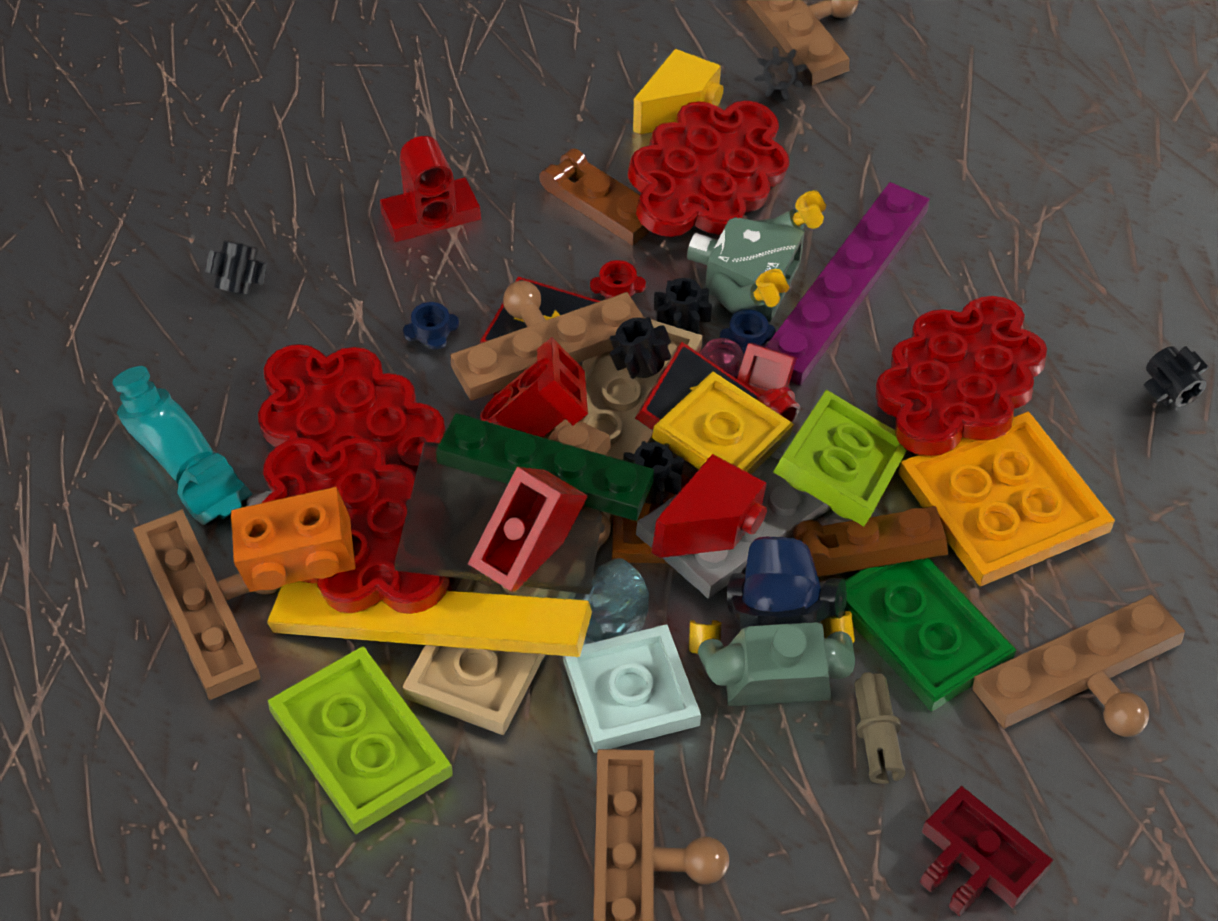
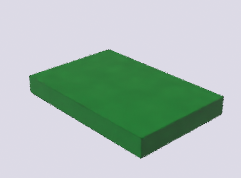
[843,558,1017,712]

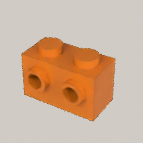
[231,487,355,592]

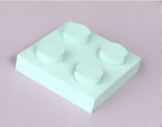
[563,624,701,753]

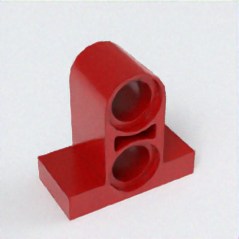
[380,136,481,243]
[480,337,588,437]

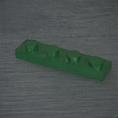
[436,413,654,521]

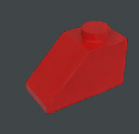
[651,454,767,558]
[468,467,588,591]

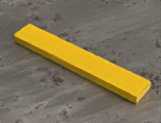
[267,581,592,657]

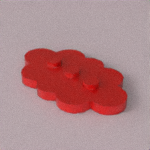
[628,100,790,237]
[875,296,1047,456]
[258,344,446,499]
[262,437,453,614]

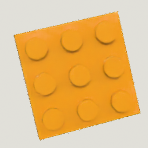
[898,411,1115,587]

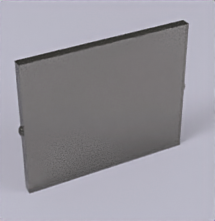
[394,441,605,595]

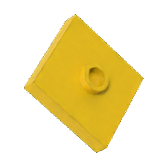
[651,371,794,475]

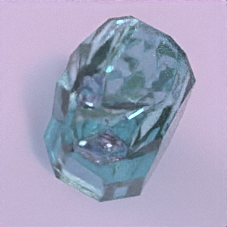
[585,558,649,642]

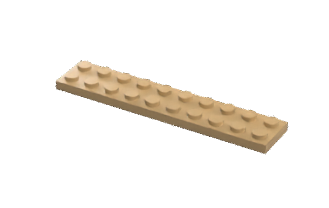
[402,317,703,736]

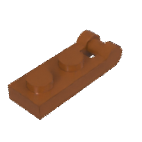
[539,148,651,246]
[793,506,948,577]

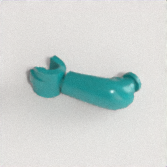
[112,366,253,525]

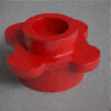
[590,260,646,299]

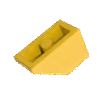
[633,49,724,135]

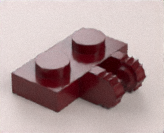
[919,785,1054,917]

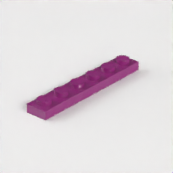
[765,182,930,386]

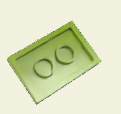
[773,390,907,527]
[267,646,453,835]

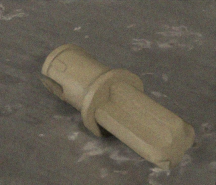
[854,672,906,784]

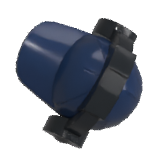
[727,536,847,630]

